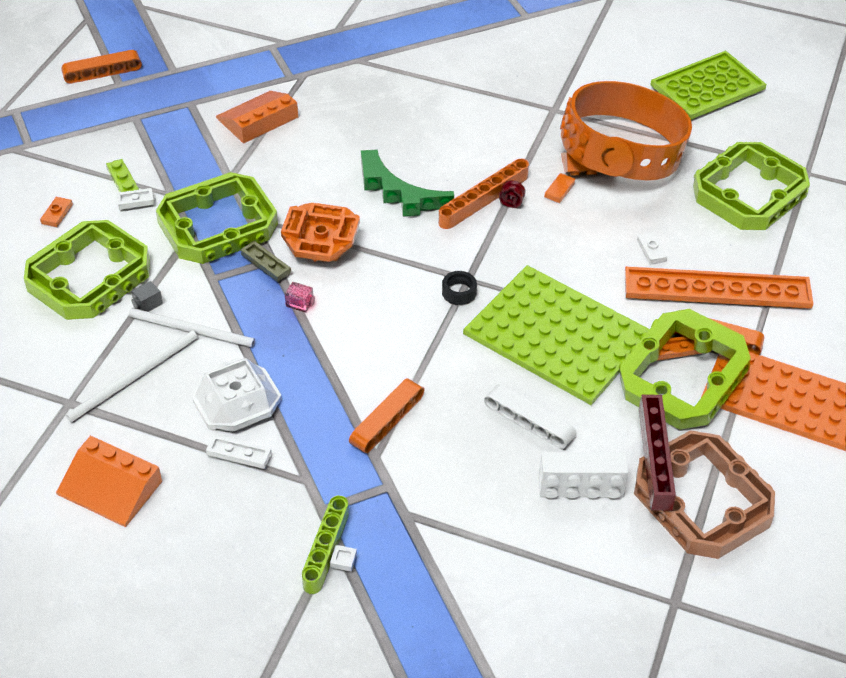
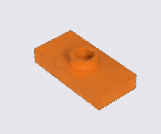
[40,196,73,227]

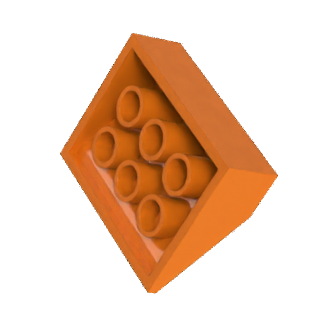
[216,91,298,144]
[56,435,162,527]

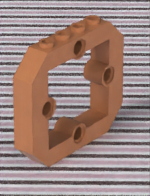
[634,430,775,559]

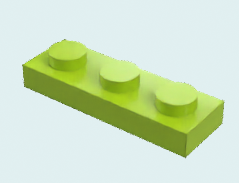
[106,159,139,192]

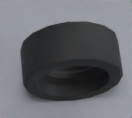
[442,271,477,305]

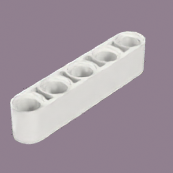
[484,384,577,449]

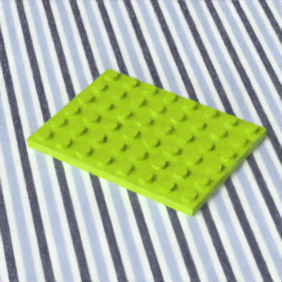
[463,265,649,405]

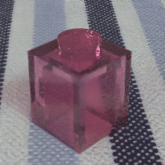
[285,282,315,313]

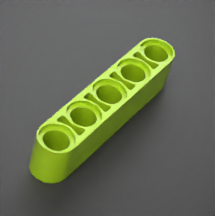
[302,495,349,594]

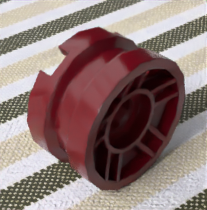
[499,180,526,208]

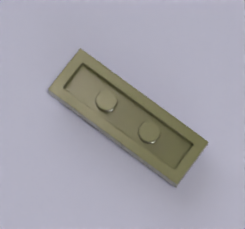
[241,241,291,282]

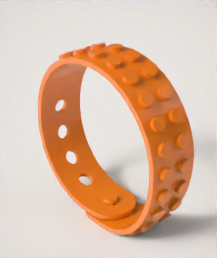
[560,81,692,181]

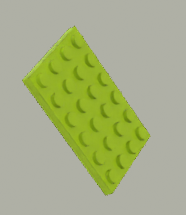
[650,50,767,120]

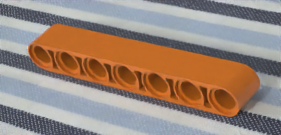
[438,158,529,229]

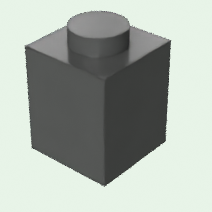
[131,281,163,312]

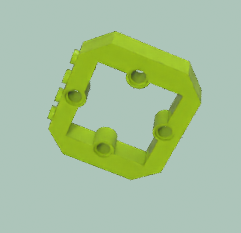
[693,142,810,230]
[156,172,278,264]
[23,220,150,320]
[619,309,751,430]

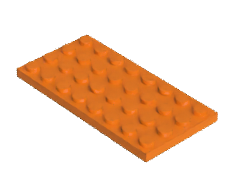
[701,352,846,451]

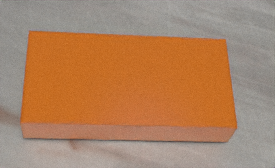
[544,173,575,203]

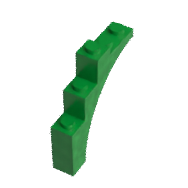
[361,149,454,217]

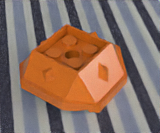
[281,203,360,262]

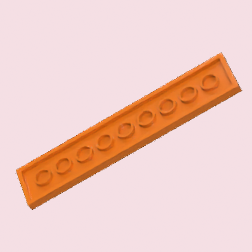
[625,266,814,309]

